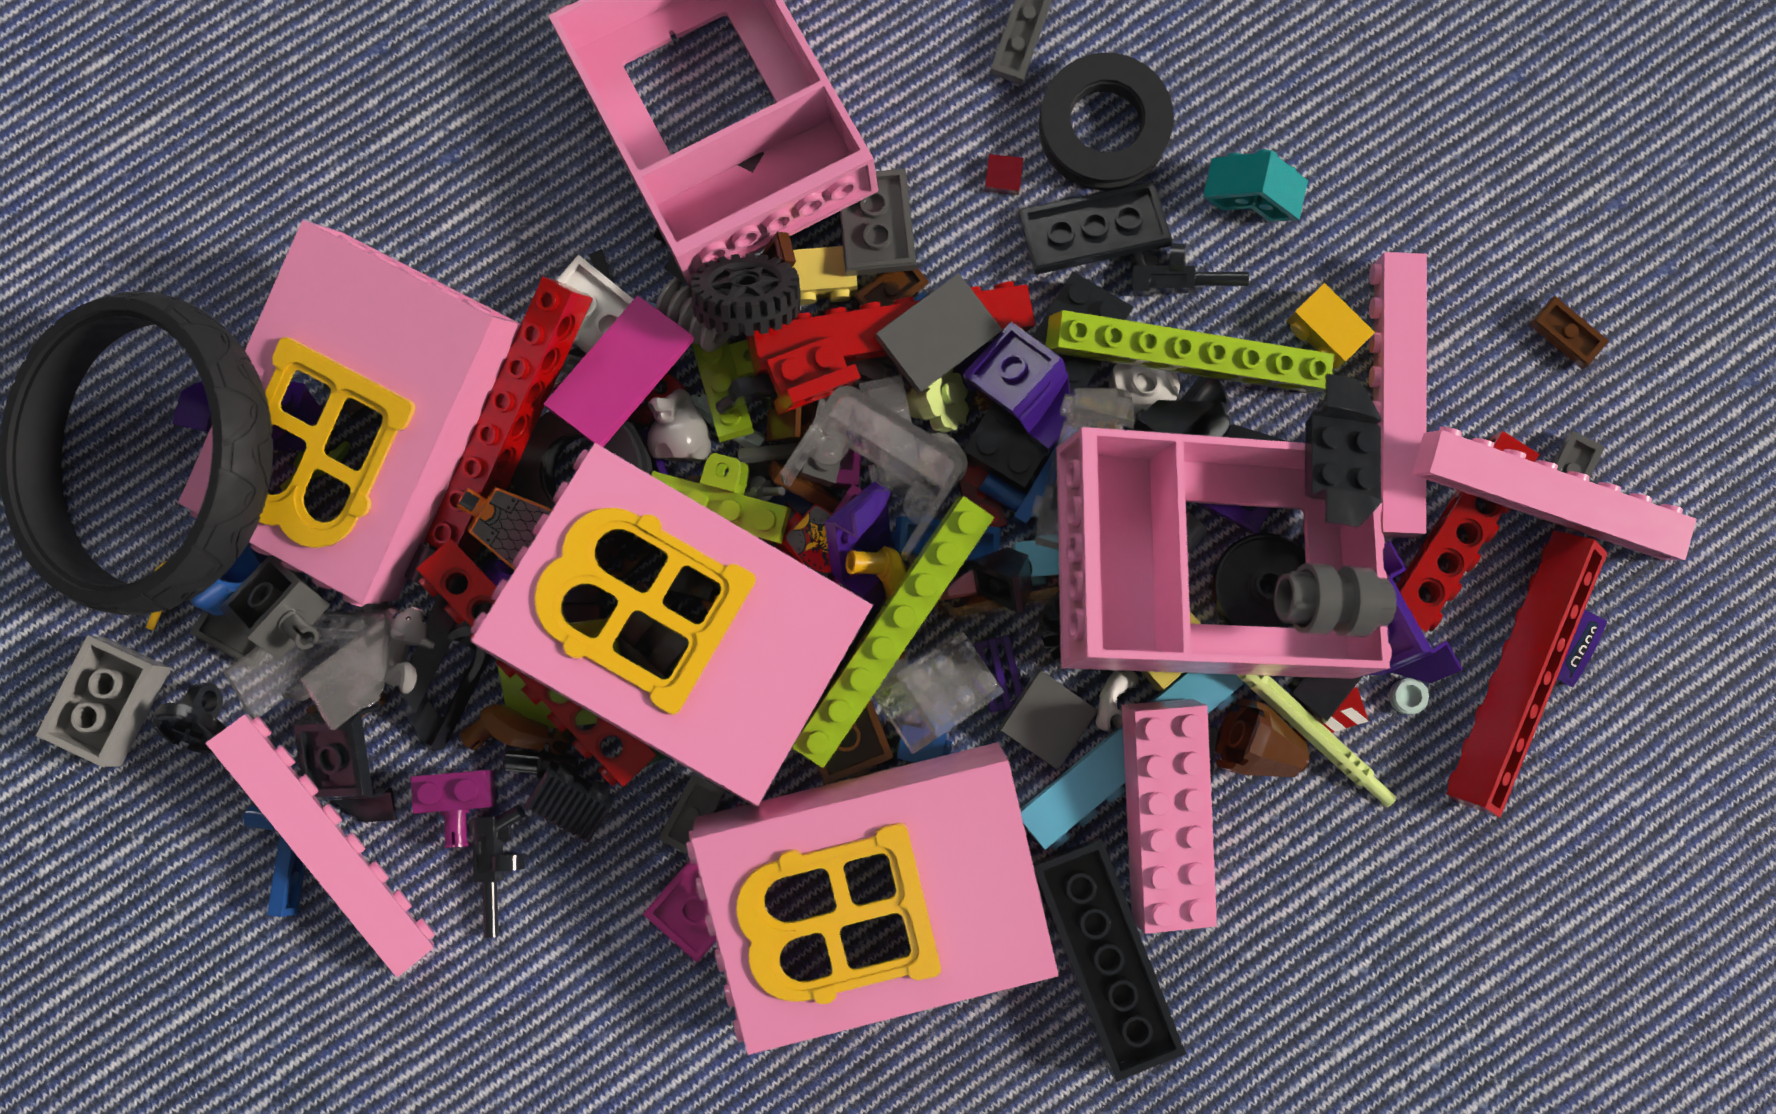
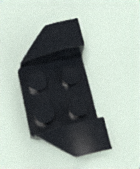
[1305,374,1383,527]
[293,677,397,822]

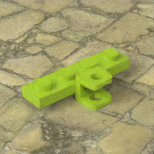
[692,340,755,442]
[651,453,791,544]

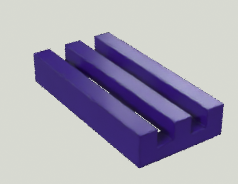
[973,634,1023,713]

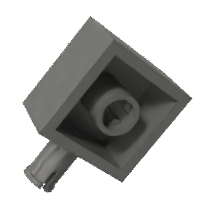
[220,555,331,660]

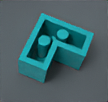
[1203,149,1308,222]

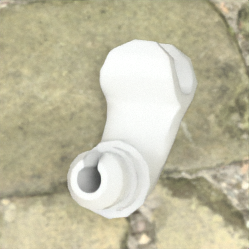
[1096,670,1138,731]

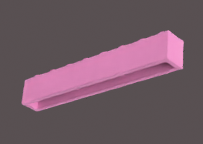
[1369,252,1427,538]
[1412,427,1697,560]
[206,715,435,977]

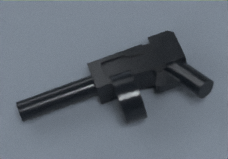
[1128,243,1249,296]
[716,373,778,415]
[469,804,526,938]

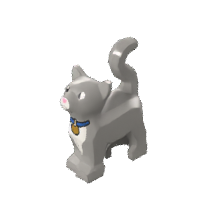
[346,602,435,694]

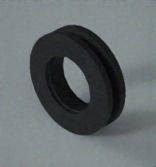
[1038,52,1174,191]
[513,411,652,542]

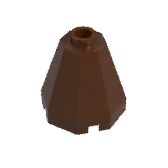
[1215,698,1310,777]

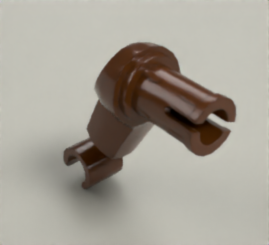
[460,704,573,755]

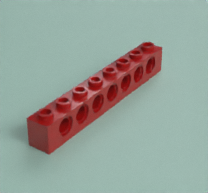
[425,276,593,558]
[416,538,657,787]

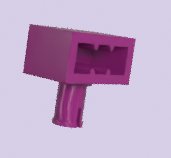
[411,770,497,848]

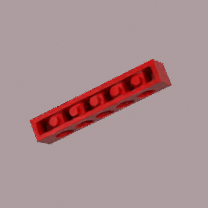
[1396,431,1540,633]

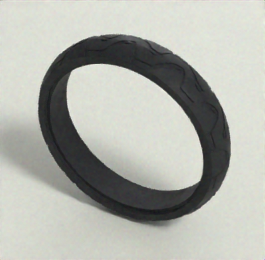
[0,292,273,615]

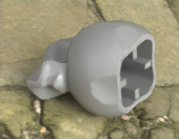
[647,388,711,461]

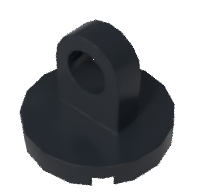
[151,683,226,754]

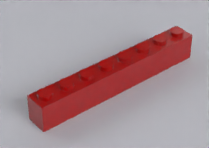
[746,281,1036,376]
[1446,531,1607,818]

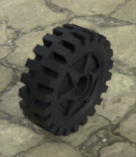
[691,254,801,336]

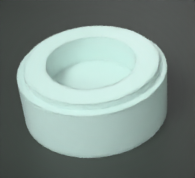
[1389,678,1429,714]

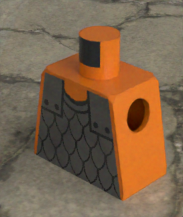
[456,486,553,570]

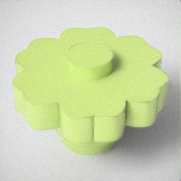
[905,369,969,433]

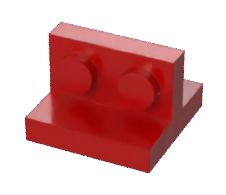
[764,335,861,415]

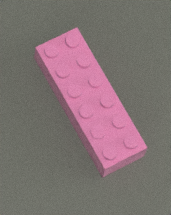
[1122,699,1217,934]

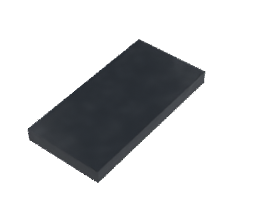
[1018,181,1172,275]

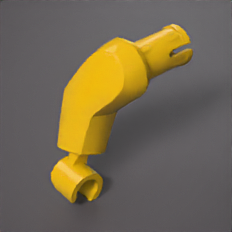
[846,546,907,603]

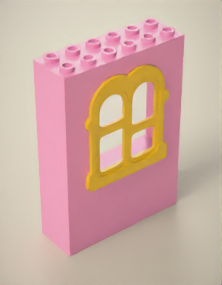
[178,220,521,606]
[471,443,873,806]
[687,742,1059,1055]

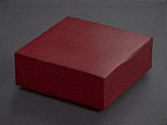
[984,154,1023,195]

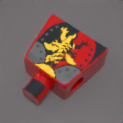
[776,502,833,577]

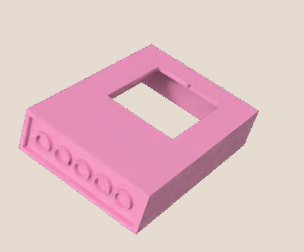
[548,0,878,286]
[1056,427,1392,679]

